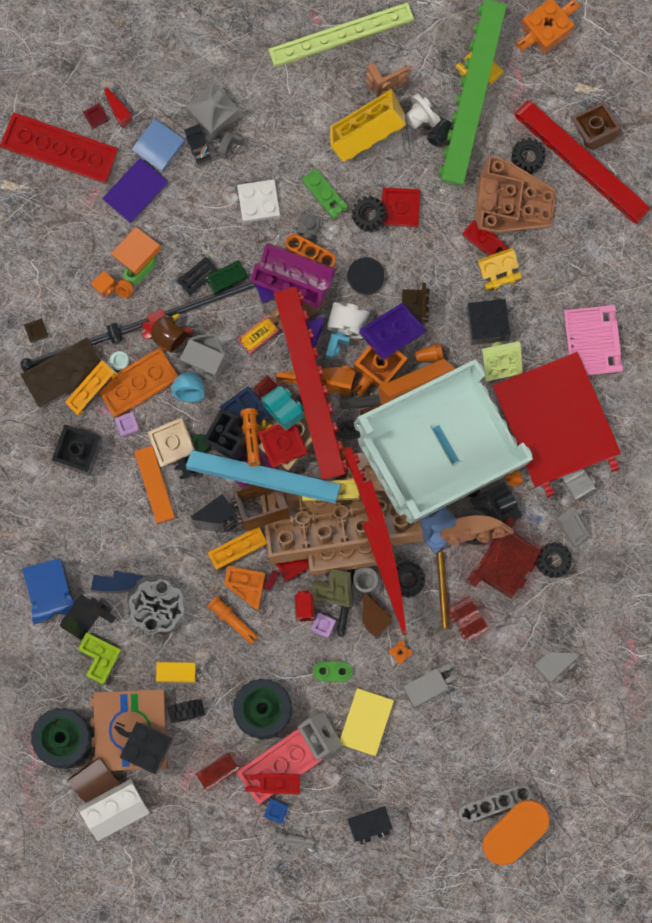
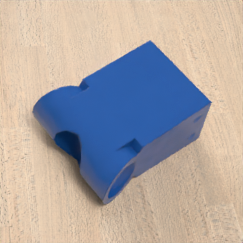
[22,558,75,625]

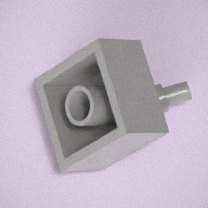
[186,83,240,140]
[180,333,233,383]

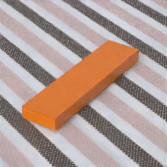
[134,446,175,524]

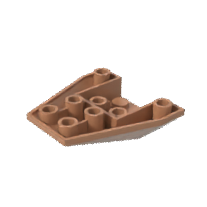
[474,156,556,233]

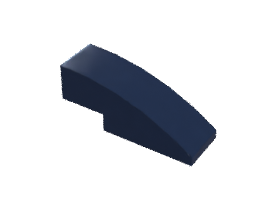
[91,571,145,594]

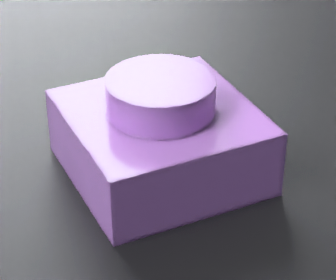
[115,412,139,437]
[310,613,336,639]

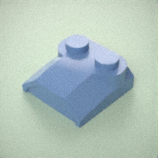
[420,507,457,554]

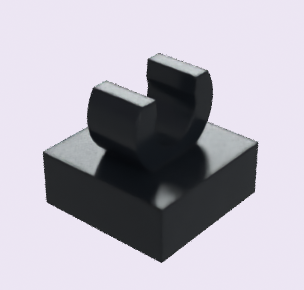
[174,457,200,479]

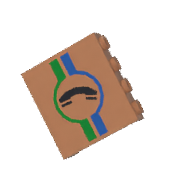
[90,689,168,771]

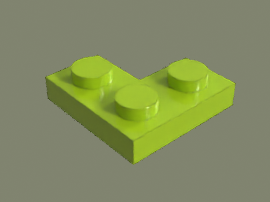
[78,632,122,685]

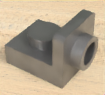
[298,214,320,241]

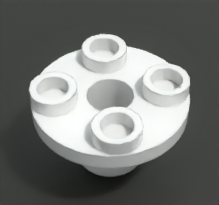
[405,94,441,129]

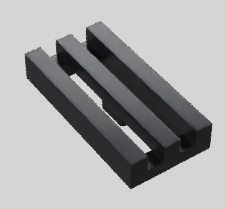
[177,257,217,296]

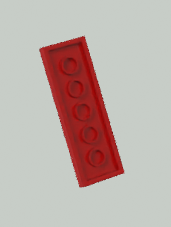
[0,112,119,184]

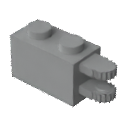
[403,663,459,708]

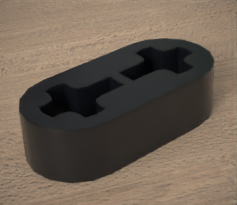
[338,420,361,440]

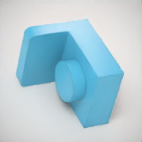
[326,332,350,361]

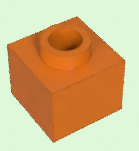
[91,271,116,298]

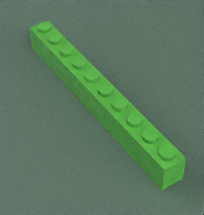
[438,0,507,188]

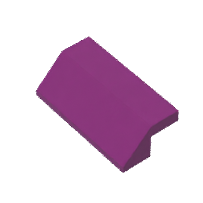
[250,243,336,308]

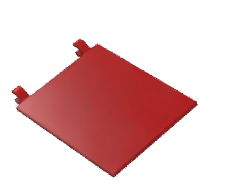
[492,352,621,498]

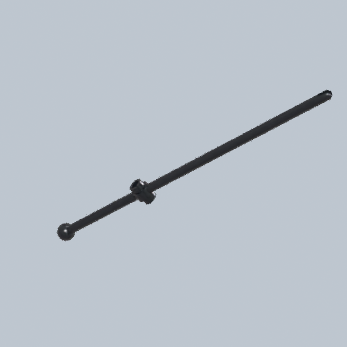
[20,281,257,372]

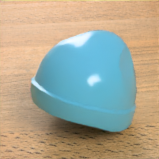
[171,372,205,403]

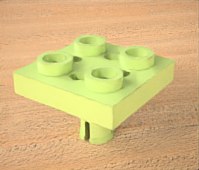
[481,341,523,381]

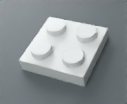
[237,180,280,223]

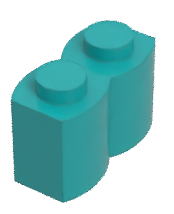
[261,385,304,431]

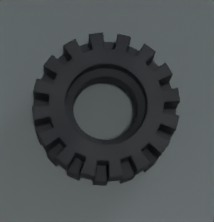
[511,137,546,174]
[351,196,388,233]
[536,542,572,578]
[396,562,425,598]
[167,699,205,723]

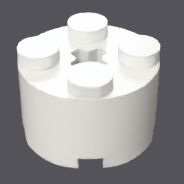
[327,302,370,339]

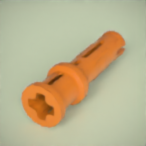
[240,408,260,467]
[206,595,259,645]

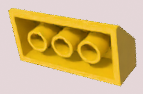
[330,89,406,162]

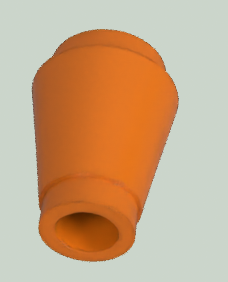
[415,344,444,362]

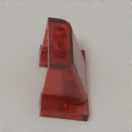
[465,517,541,599]

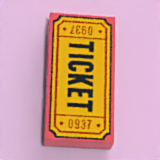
[238,316,279,354]

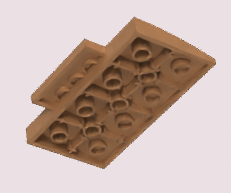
[261,477,424,575]

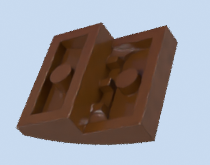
[67,757,122,803]

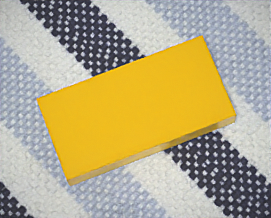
[156,662,196,683]

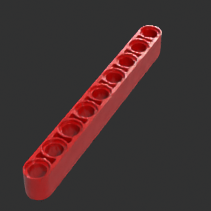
[514,100,650,224]

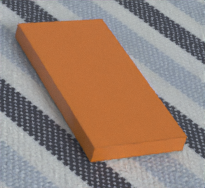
[100,347,178,418]

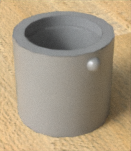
[353,567,378,595]

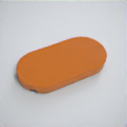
[483,800,550,865]

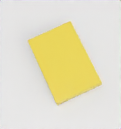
[340,688,394,757]

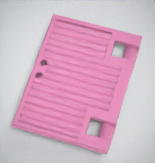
[564,305,623,375]

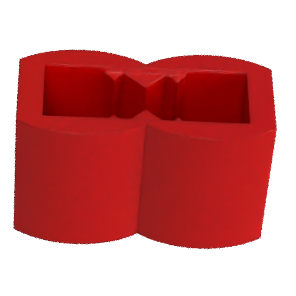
[294,590,315,622]

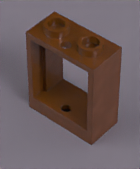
[231,484,290,531]

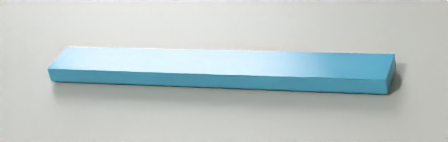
[186,450,341,504]

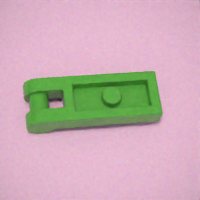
[301,168,348,220]

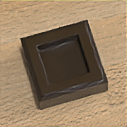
[24,318,48,343]

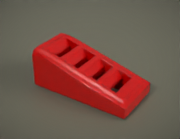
[104,88,133,128]

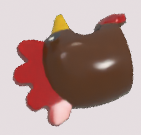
[142,309,193,353]

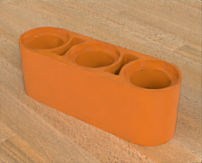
[285,234,336,268]

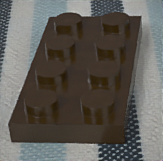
[20,337,101,408]

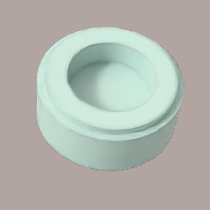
[110,351,129,371]

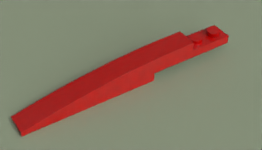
[344,447,407,636]

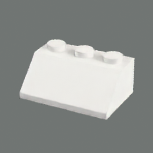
[79,779,150,841]

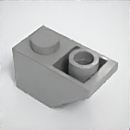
[533,652,579,684]

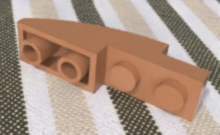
[440,515,513,545]

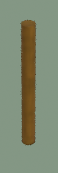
[436,552,450,630]

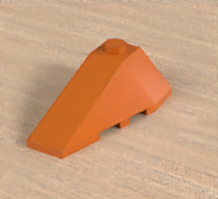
[276,366,356,397]

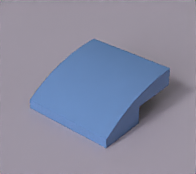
[132,119,186,171]

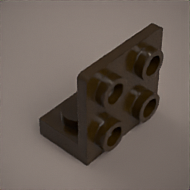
[402,283,430,327]

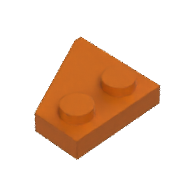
[224,566,266,610]

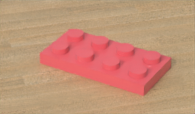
[236,728,323,805]

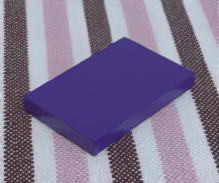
[102,158,168,224]
[359,303,426,360]

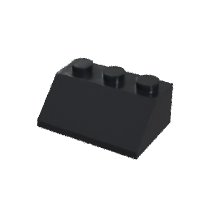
[190,494,238,533]

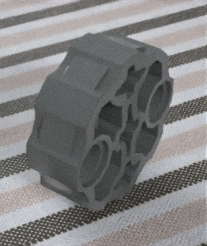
[127,574,185,634]

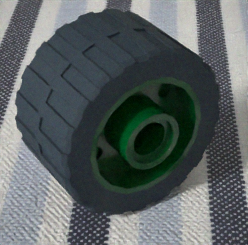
[233,679,292,740]
[31,708,92,769]

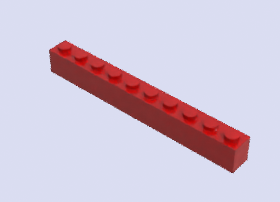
[273,287,348,480]

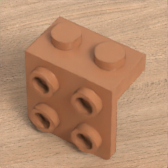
[365,62,411,97]

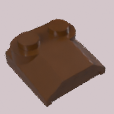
[571,101,622,149]

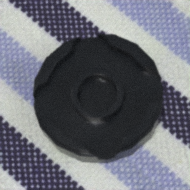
[347,257,385,295]

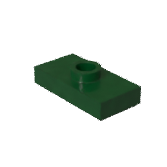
[205,260,248,294]

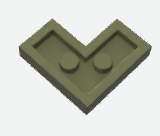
[312,569,352,607]

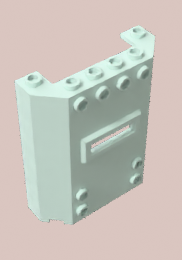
[354,359,533,524]

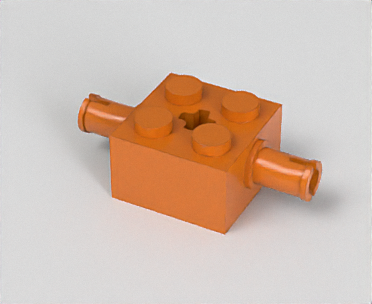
[515,0,580,54]
[352,345,408,397]

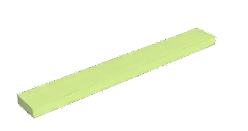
[268,2,414,68]

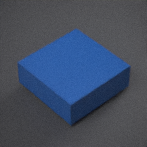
[263,798,289,824]

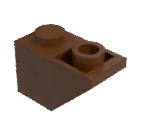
[362,593,393,639]

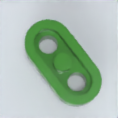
[124,256,157,285]
[313,662,352,682]

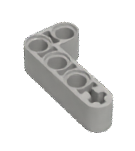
[458,785,535,823]

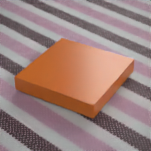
[110,227,162,275]

